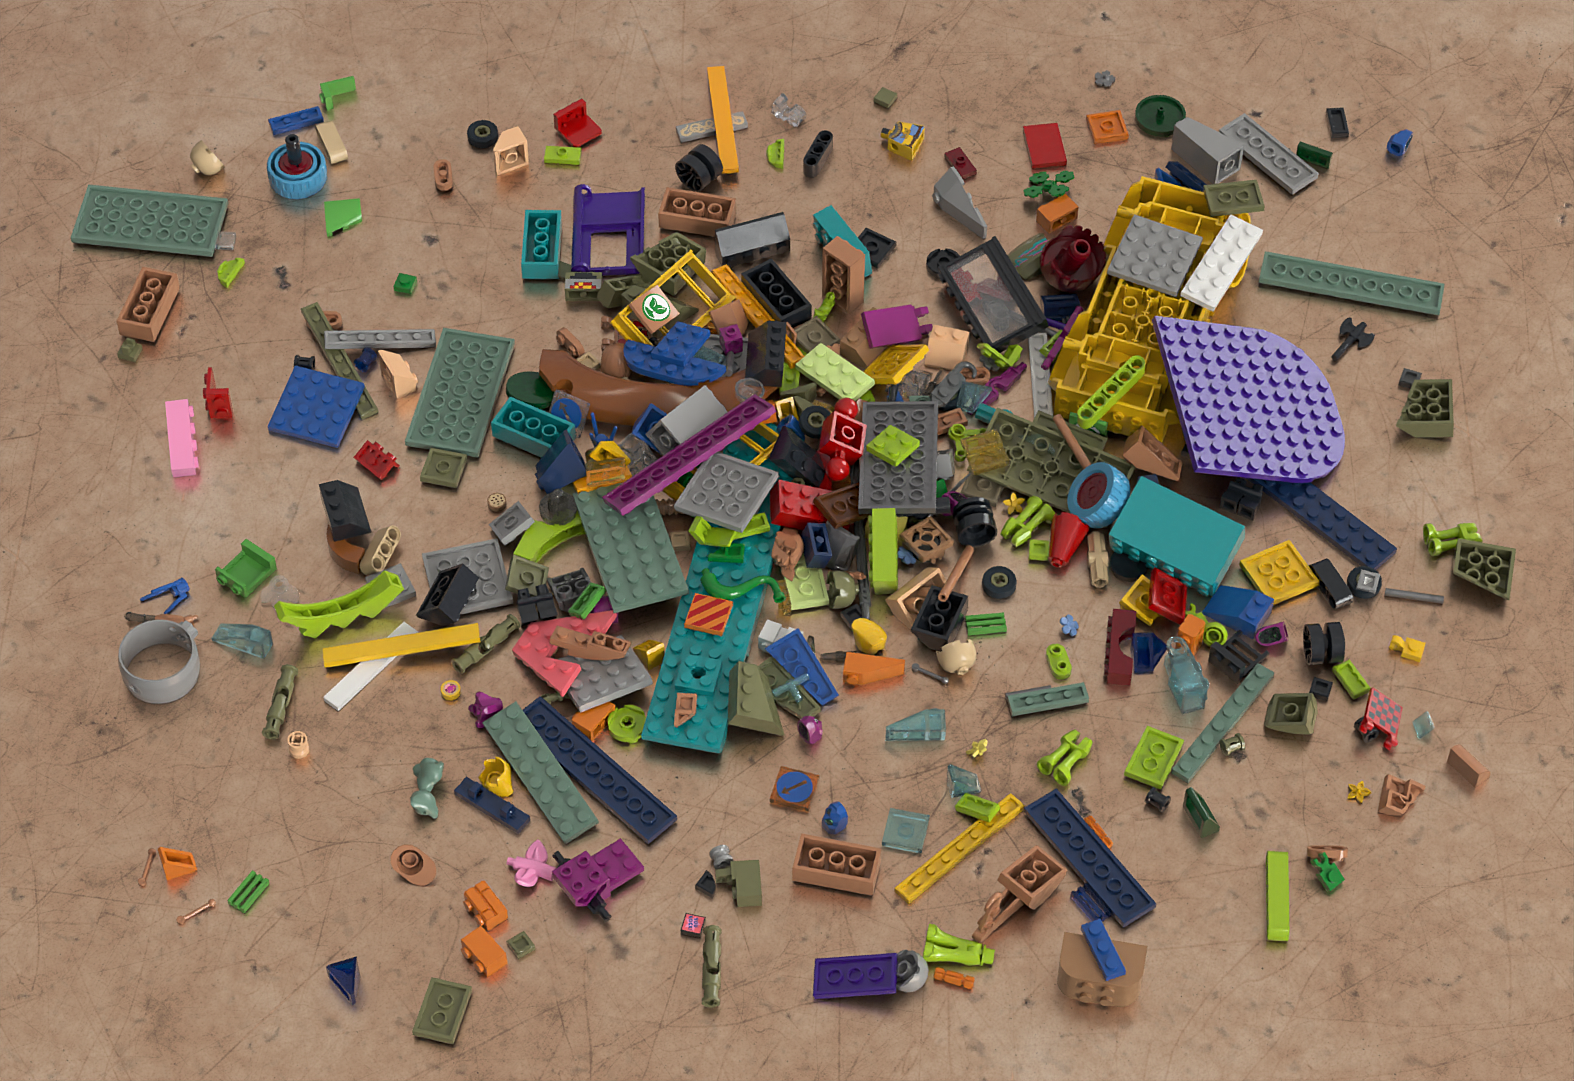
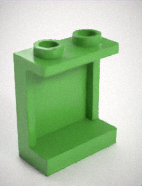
[215,539,277,598]

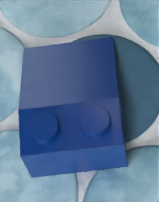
[1202,585,1274,639]

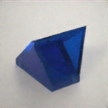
[1130,632,1169,672]
[326,956,361,1005]

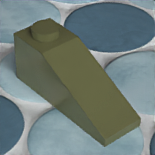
[597,274,652,308]

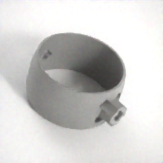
[118,620,200,704]

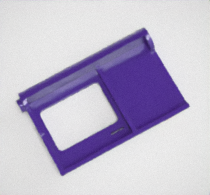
[571,184,645,276]

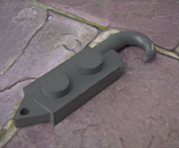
[929,361,977,408]

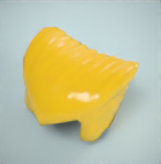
[851,618,887,655]
[478,756,513,797]

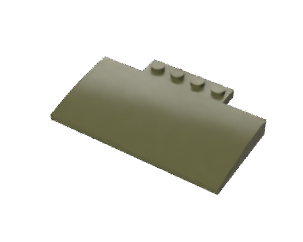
[967,408,1136,529]

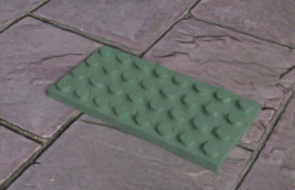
[71,184,228,257]
[405,328,515,457]
[572,481,689,613]

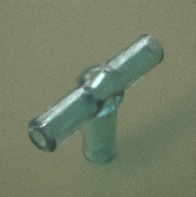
[772,673,810,702]

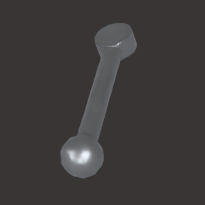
[912,663,949,684]

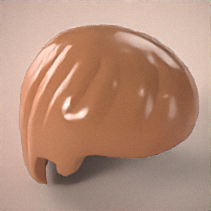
[600,343,632,378]

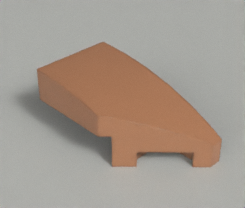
[674,693,697,727]

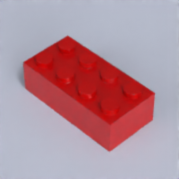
[770,480,850,530]

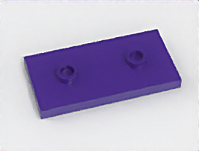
[813,953,898,999]

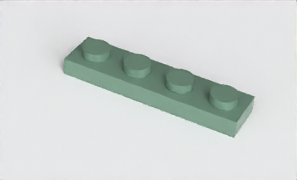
[1007,682,1089,716]

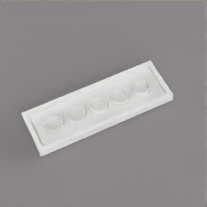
[1180,215,1263,312]

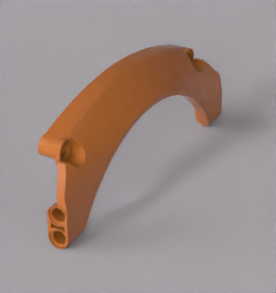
[539,349,780,426]

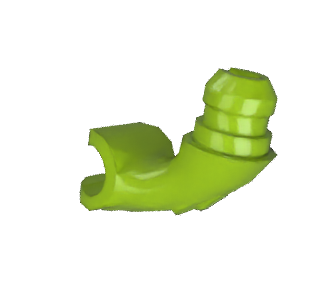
[813,292,835,323]

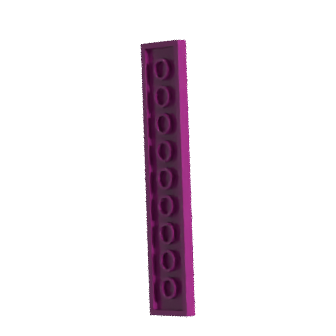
[602,394,776,516]

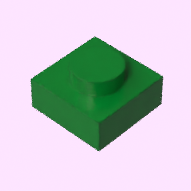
[393,273,417,294]

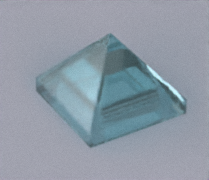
[1413,711,1435,739]

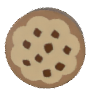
[487,493,507,512]

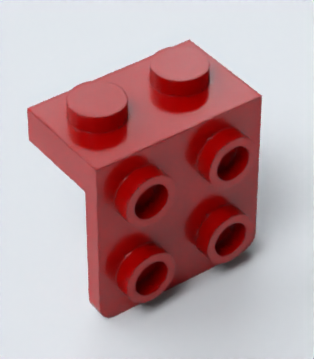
[553,98,602,147]
[203,367,233,419]

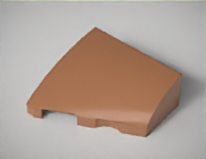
[1378,774,1426,816]

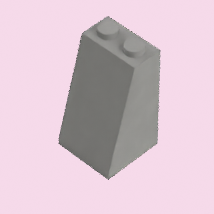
[1171,117,1244,184]
[646,385,727,456]

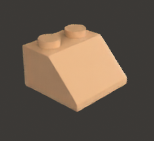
[493,126,529,176]
[924,325,970,371]
[378,350,418,400]

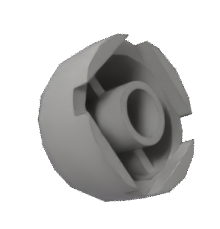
[896,949,929,993]

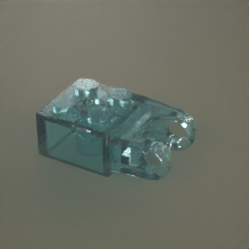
[1164,636,1209,715]

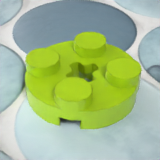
[608,705,646,744]

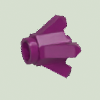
[468,691,503,728]

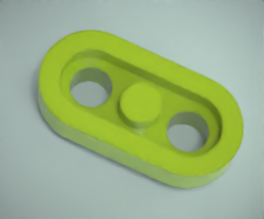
[1046,644,1072,680]

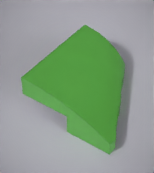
[324,198,362,237]

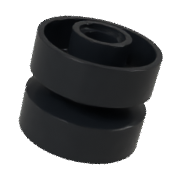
[675,144,723,192]
[1303,622,1345,665]

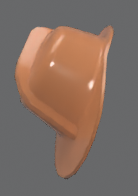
[390,844,436,886]

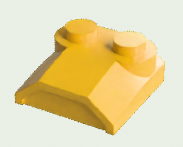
[1119,574,1159,626]

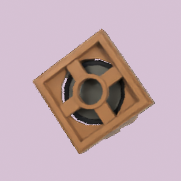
[900,516,954,564]

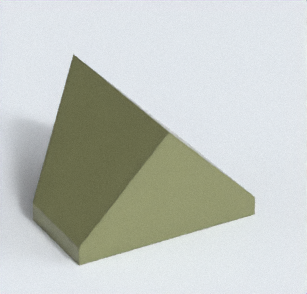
[780,382,816,403]

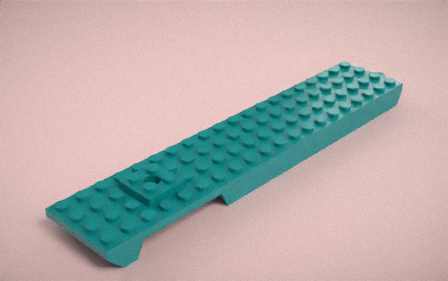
[641,423,804,754]

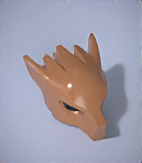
[771,528,804,581]

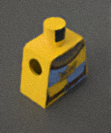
[880,122,925,161]

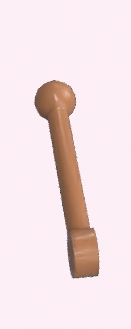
[138,848,156,887]
[176,899,216,925]

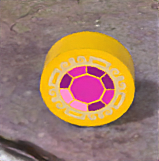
[441,680,461,700]

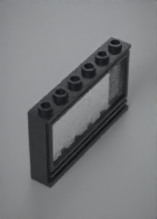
[937,236,1049,353]

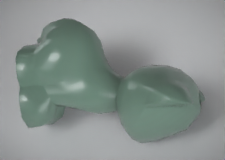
[410,758,444,819]

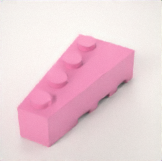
[165,399,199,478]

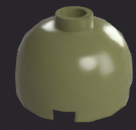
[826,570,859,609]

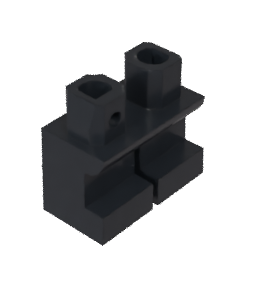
[1220,477,1263,521]
[516,584,558,626]

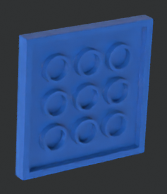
[267,366,365,448]

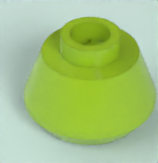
[1203,622,1228,647]

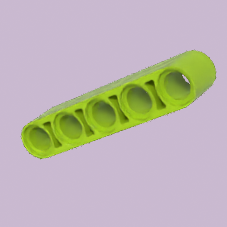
[1077,355,1145,429]
[1266,851,1290,941]

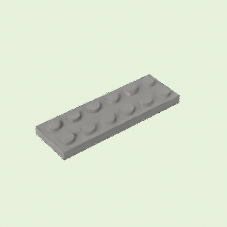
[1219,113,1319,195]

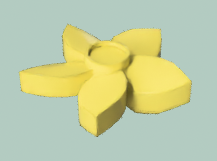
[965,739,987,758]

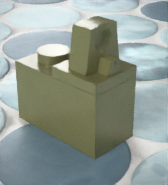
[715,860,762,907]

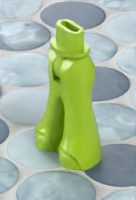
[923,924,995,966]

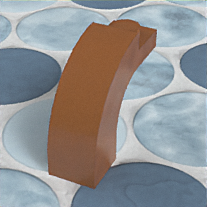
[326,524,365,574]

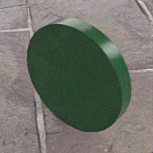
[1135,95,1186,137]
[506,371,555,409]

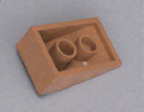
[1123,426,1183,481]

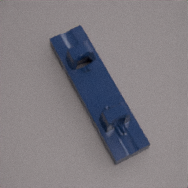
[454,776,530,834]

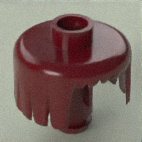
[1040,225,1106,293]

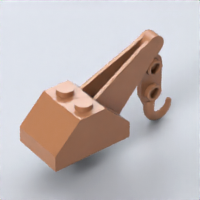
[972,845,1068,943]

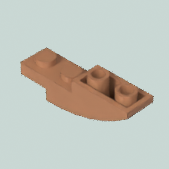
[550,626,631,660]

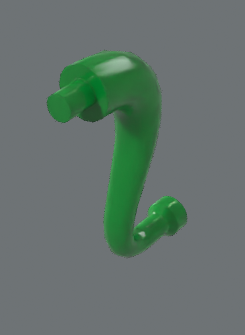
[700,568,786,603]

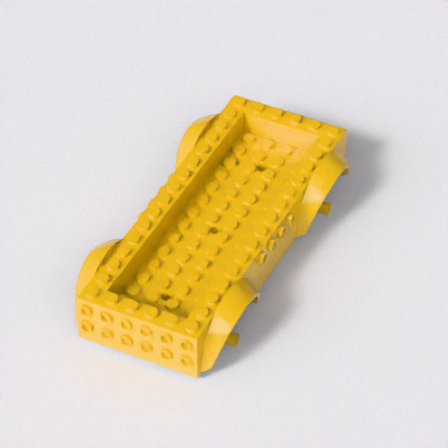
[1048,176,1251,443]

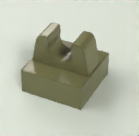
[117,337,143,362]

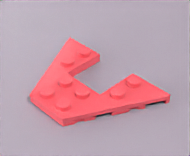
[512,610,617,697]

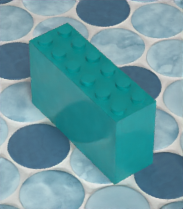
[1109,476,1245,597]

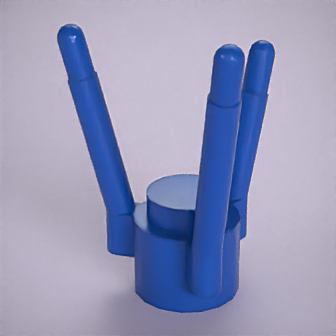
[589,412,617,448]
[140,577,190,614]

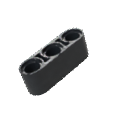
[803,130,833,178]
[1309,558,1353,610]

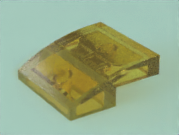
[961,429,1010,475]
[586,457,626,488]

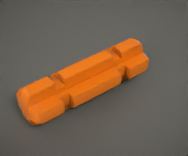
[1084,815,1113,849]
[934,967,975,989]

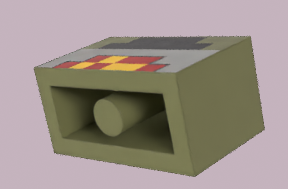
[565,272,602,301]

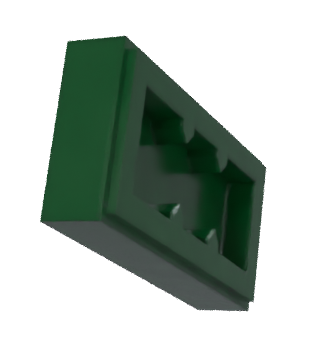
[1296,141,1333,169]

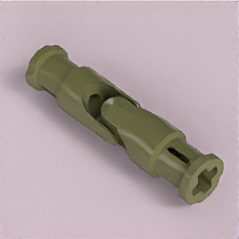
[451,614,520,674]
[262,664,298,740]
[702,925,722,1008]

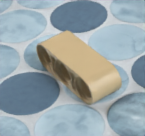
[315,120,348,164]
[360,525,401,575]

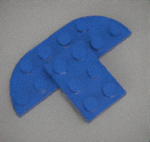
[623,321,726,386]

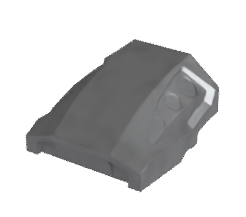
[826,520,860,571]
[547,568,591,613]

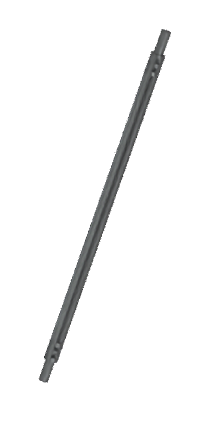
[849,459,871,620]

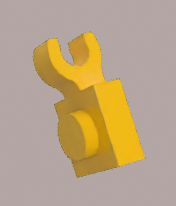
[1389,635,1426,662]

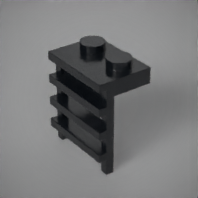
[1208,630,1269,684]

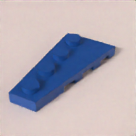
[765,628,839,706]

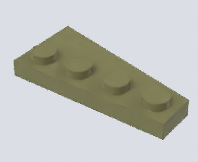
[758,656,821,719]

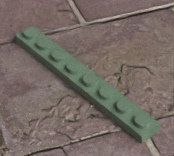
[1171,663,1274,783]

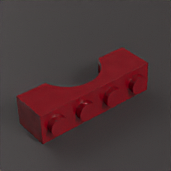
[1104,609,1136,686]

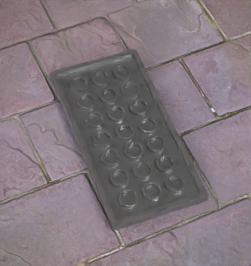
[858,401,938,514]

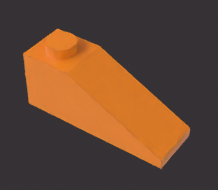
[843,652,905,685]

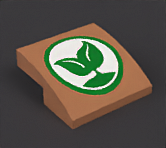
[629,285,680,334]

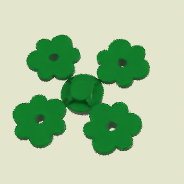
[1023,171,1075,198]

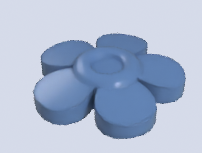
[898,547,916,565]
[1060,614,1079,636]

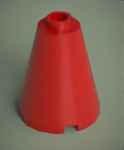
[1048,512,1090,568]

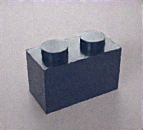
[800,523,832,569]

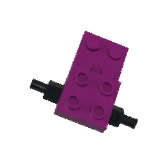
[552,838,644,922]

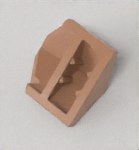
[708,299,749,335]

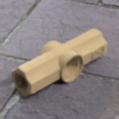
[1087,531,1108,588]

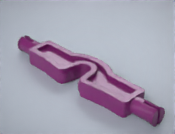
[1041,306,1083,370]
[966,362,1027,415]

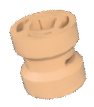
[287,731,309,759]

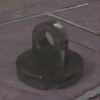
[539,488,577,526]

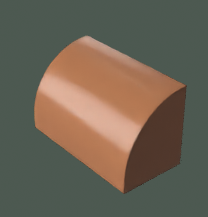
[1447,744,1491,788]

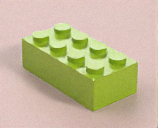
[869,508,898,595]

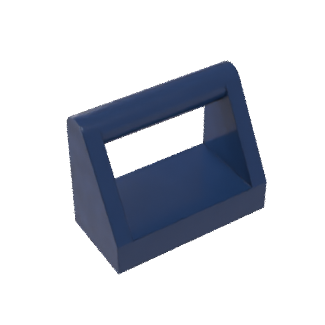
[1040,294,1080,321]

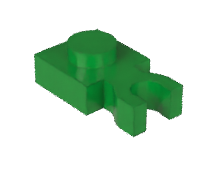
[1310,852,1345,892]

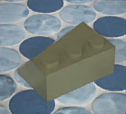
[630,232,706,296]
[621,285,699,339]
[1396,379,1454,438]
[1452,538,1516,600]
[728,661,784,736]

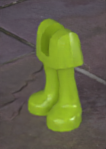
[1000,496,1055,547]
[1423,523,1483,556]
[1037,729,1093,786]

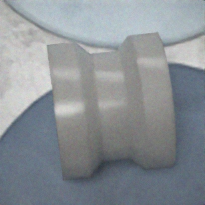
[709,845,734,870]

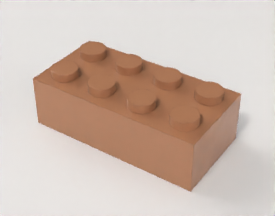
[658,187,737,237]
[822,236,865,314]
[117,267,180,342]
[792,833,881,896]

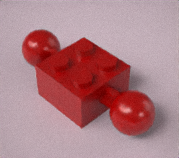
[819,397,867,481]

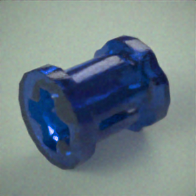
[354,347,377,372]

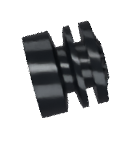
[952,497,997,547]

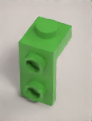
[319,76,356,110]

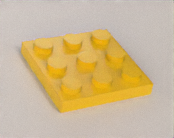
[863,344,929,385]
[1239,540,1320,605]

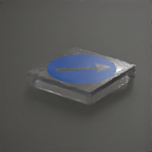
[549,390,590,439]

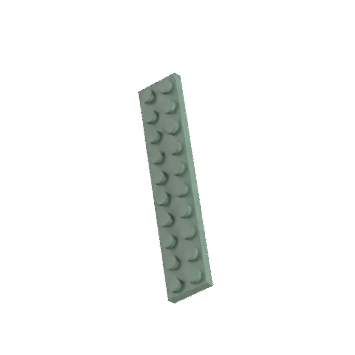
[1259,251,1445,315]

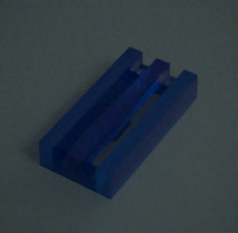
[1070,883,1112,921]

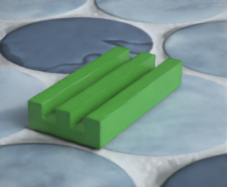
[568,582,606,620]
[965,612,1007,635]
[227,870,269,913]

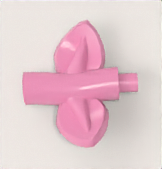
[507,839,556,887]

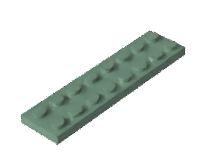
[483,701,599,845]

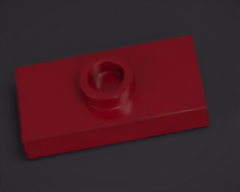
[944,147,977,179]

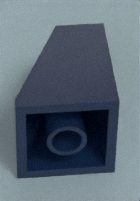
[535,429,588,495]

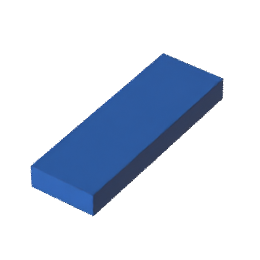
[268,106,324,135]

